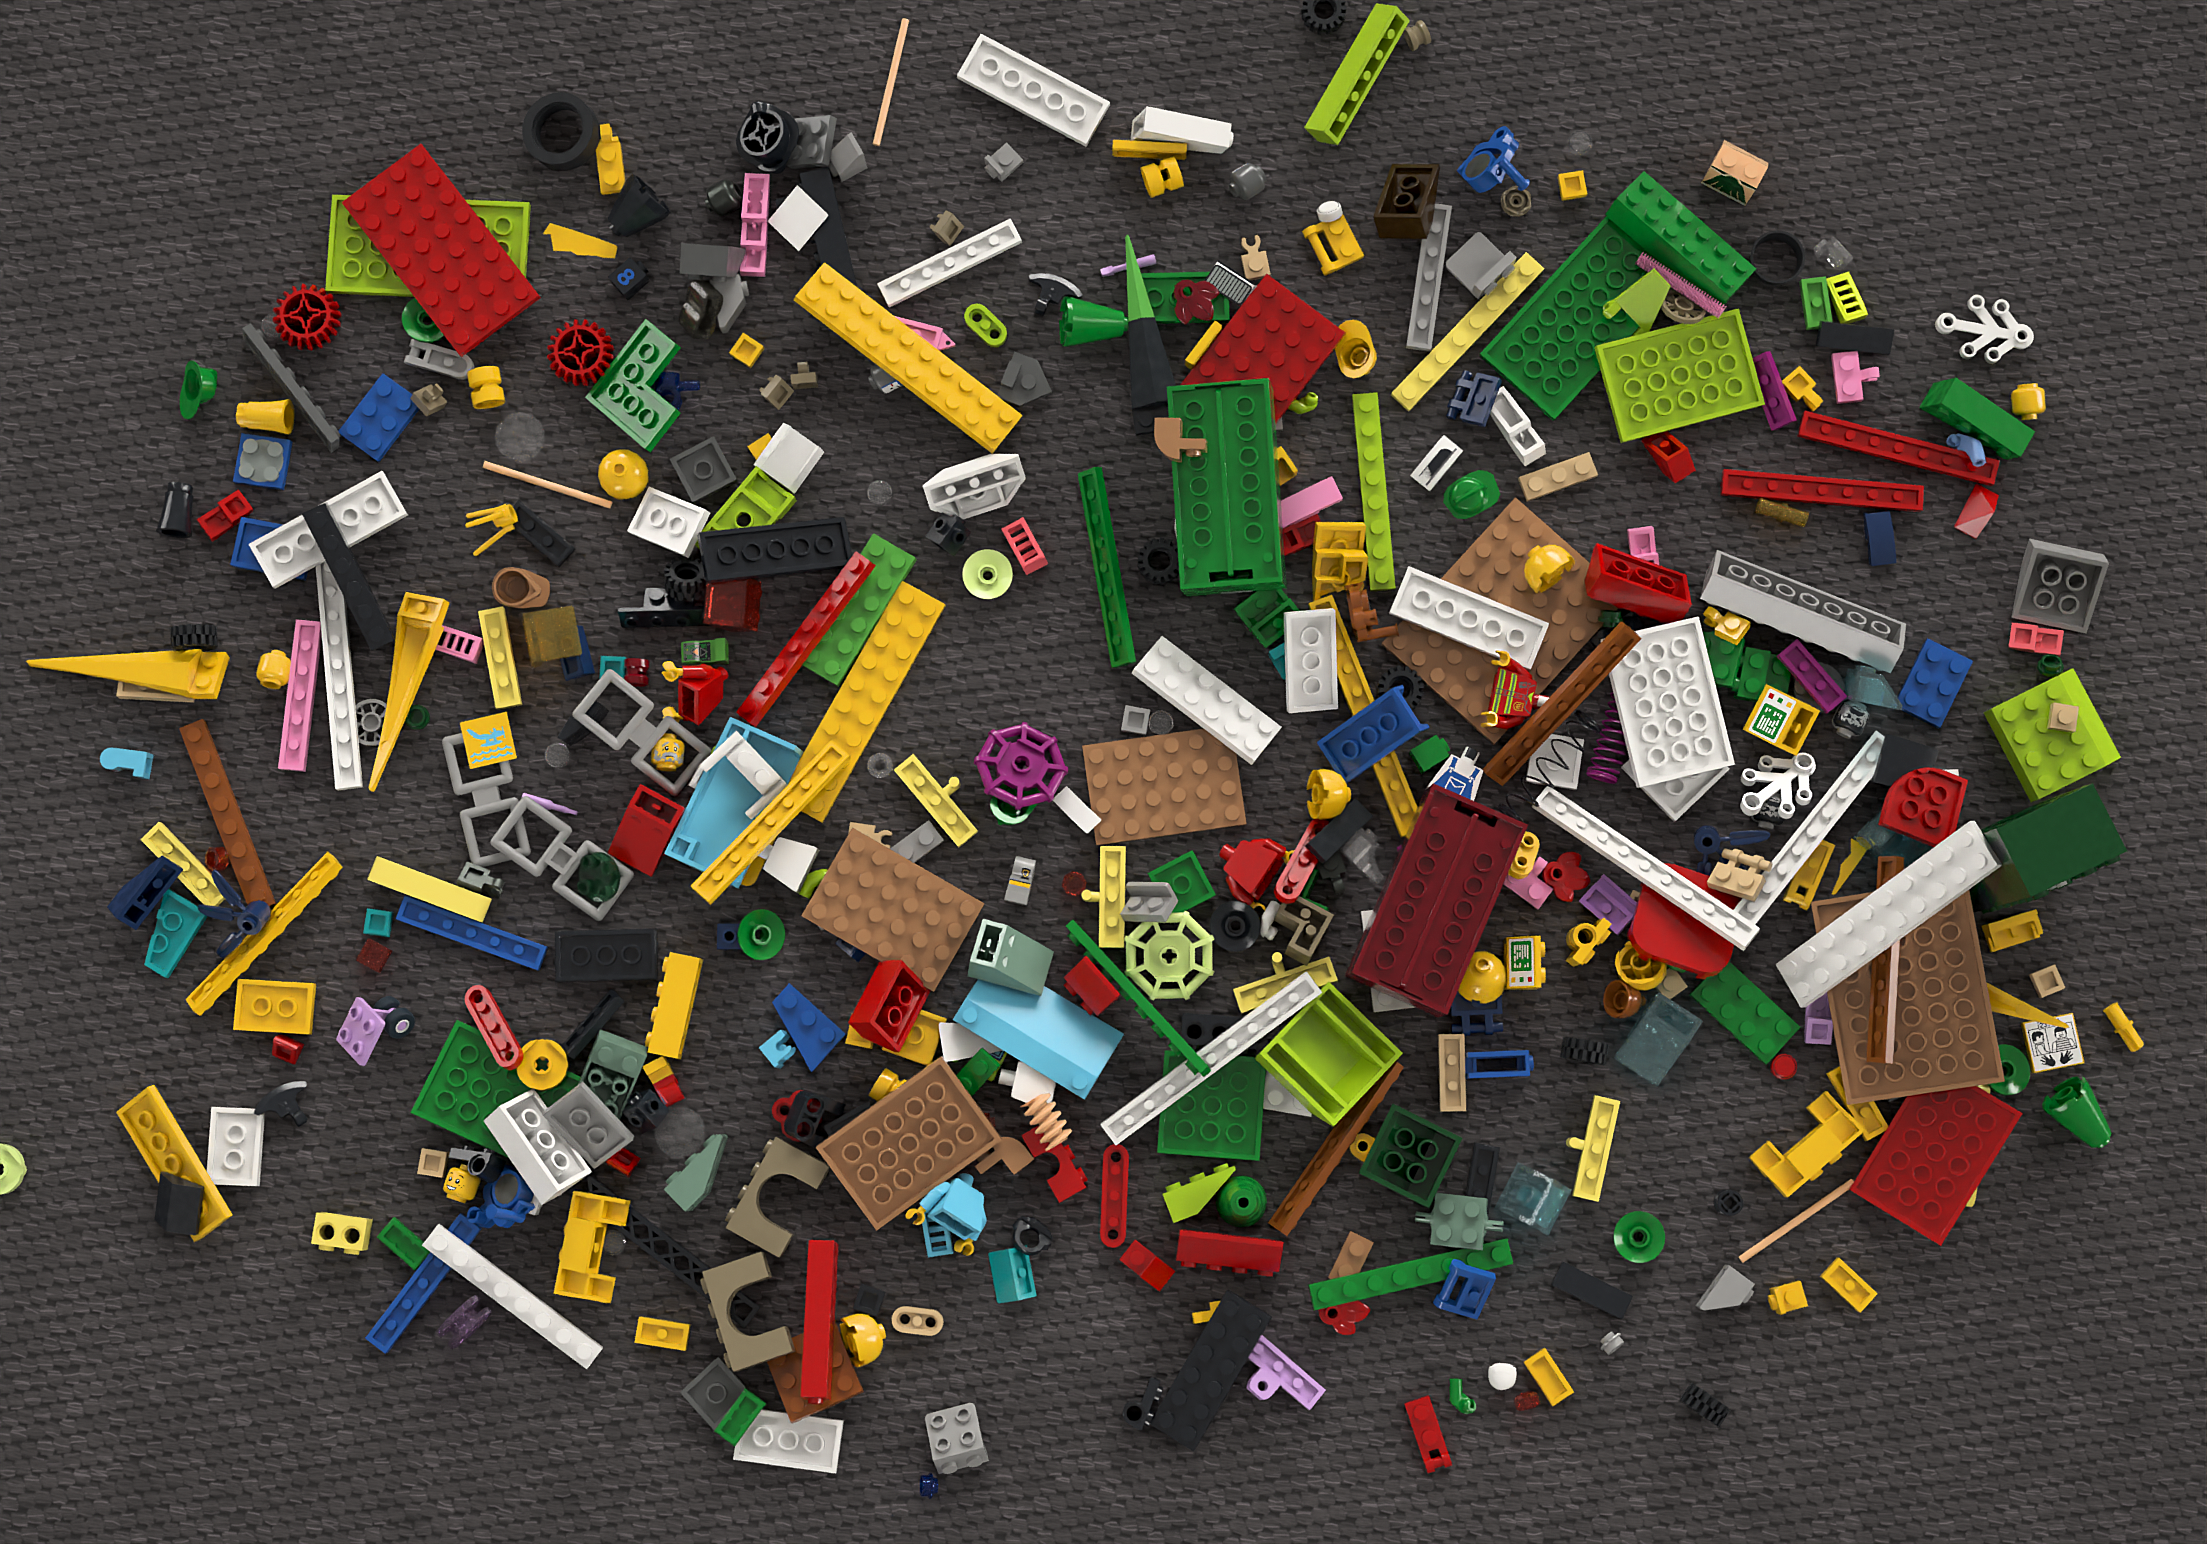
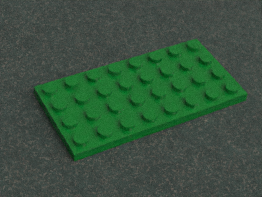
[1479,216,1675,421]

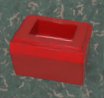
[272,1034,304,1065]
[606,1148,641,1178]

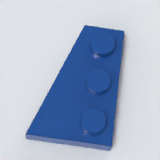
[772,983,846,1072]

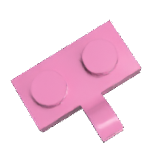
[1831,351,1880,404]
[1503,857,1553,910]

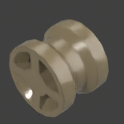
[1403,20,1431,51]

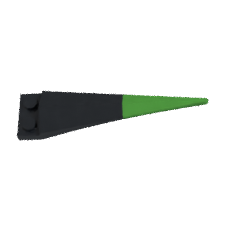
[1125,235,1176,436]

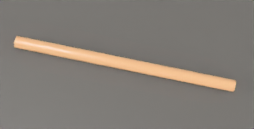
[873,18,909,146]
[483,461,612,509]
[1738,1179,1854,1263]

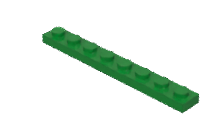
[1078,467,1136,668]
[1066,920,1211,1077]
[1308,1238,1513,1310]

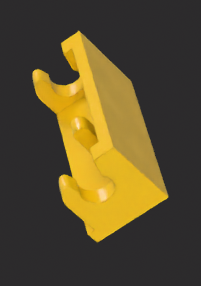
[1982,909,2043,952]

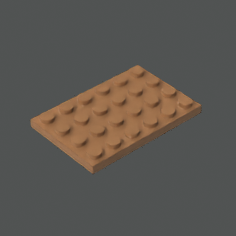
[1082,729,1246,846]
[801,828,984,992]
[816,1056,1002,1231]

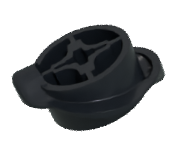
[736,101,799,174]

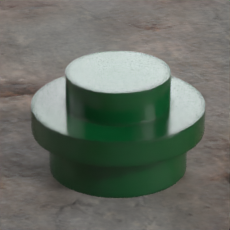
[1598,610,1623,627]
[2037,654,2064,677]
[405,705,430,730]

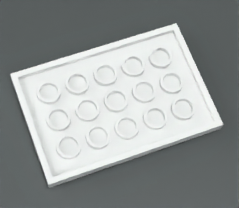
[1601,616,1735,788]

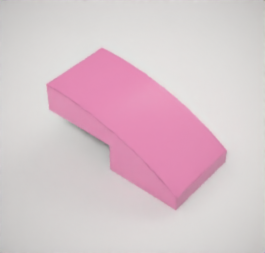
[1627,526,1659,565]

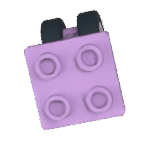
[336,996,415,1066]

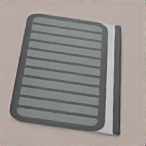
[1205,261,1255,305]

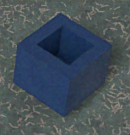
[717,924,742,950]

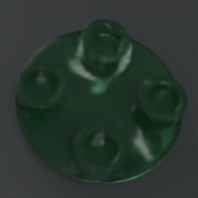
[577,852,620,902]

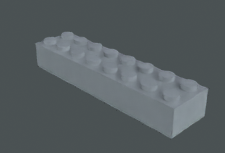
[1700,550,1906,673]

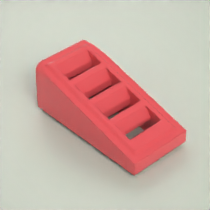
[1001,517,1048,575]

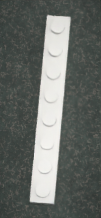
[422,1224,603,1369]

